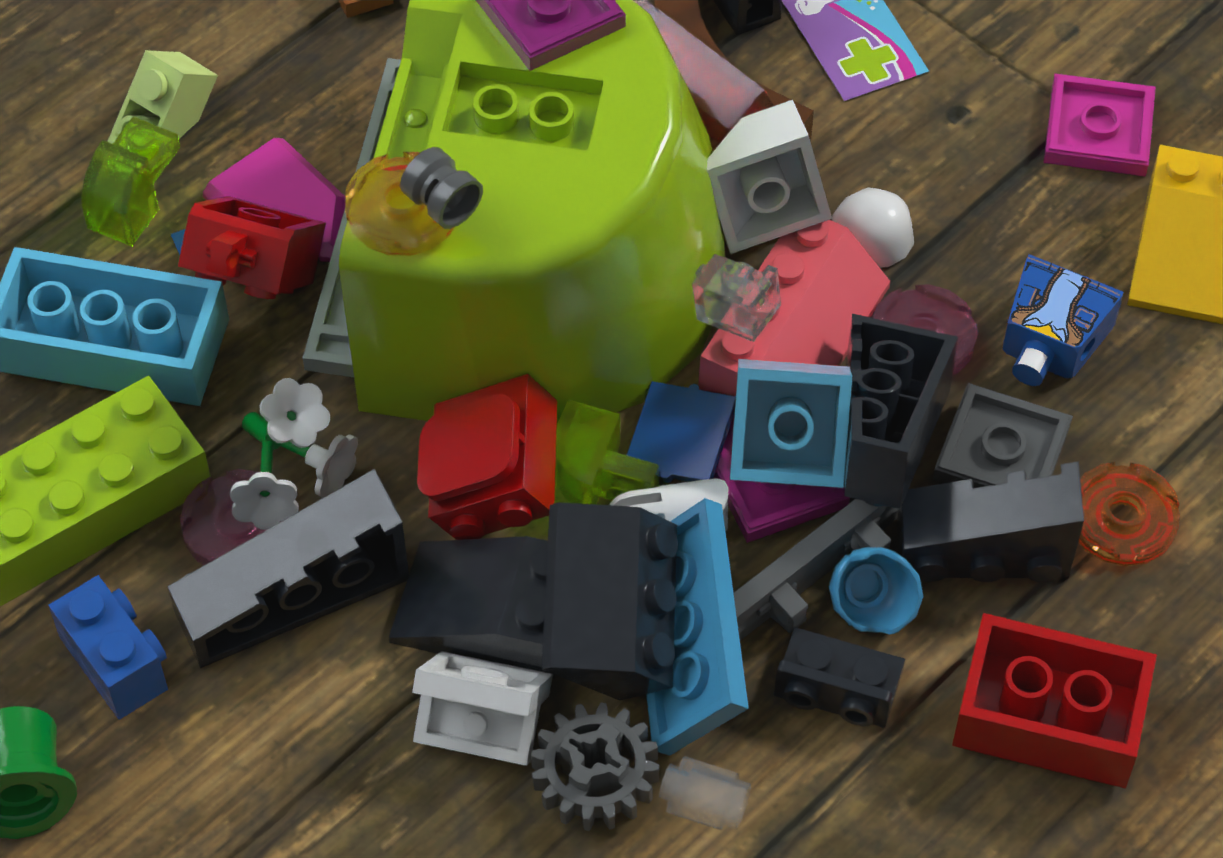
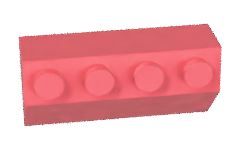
[698,220,890,396]

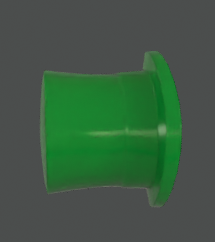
[0,706,77,839]

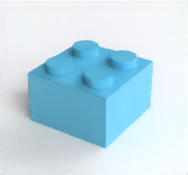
[730,359,852,488]

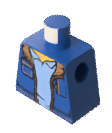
[1002,254,1124,386]

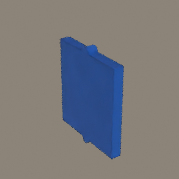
[623,381,736,483]

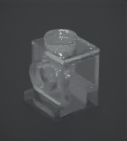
[692,254,781,342]

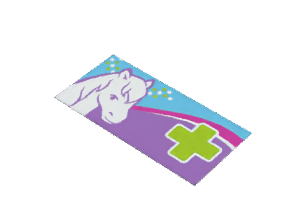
[782,0,929,101]

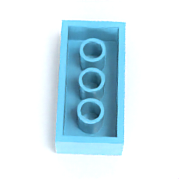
[0,247,229,406]

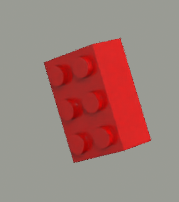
[952,613,1157,789]

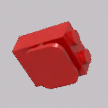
[417,374,557,540]

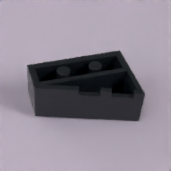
[897,461,1084,582]

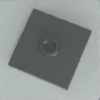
[933,383,1073,488]

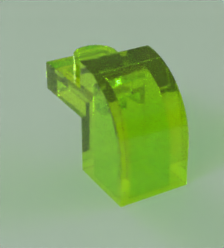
[82,116,180,247]
[555,399,659,505]

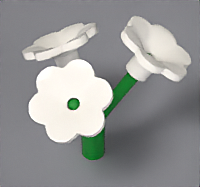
[230,378,358,530]

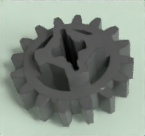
[531,703,659,831]

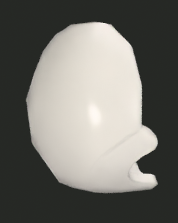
[832,187,914,268]

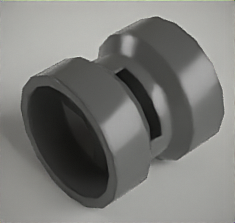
[400,147,483,229]

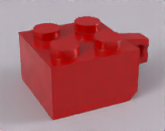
[178,196,326,299]

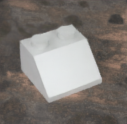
[707,100,832,254]

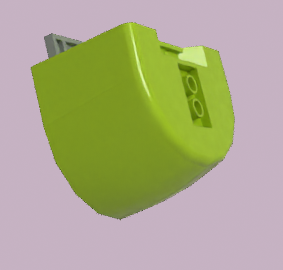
[303,0,727,429]

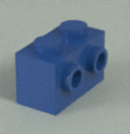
[48,575,168,720]

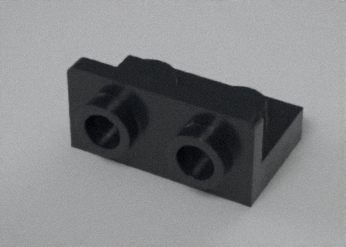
[774,627,905,728]

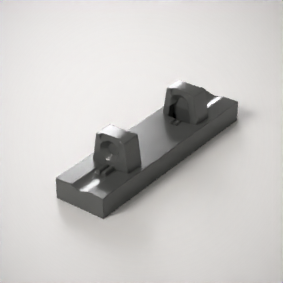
[734,499,898,641]

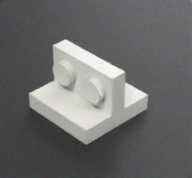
[412,651,553,766]

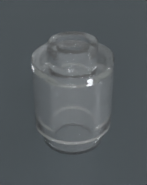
[659,756,751,830]

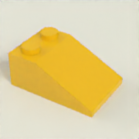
[1127,145,1223,324]

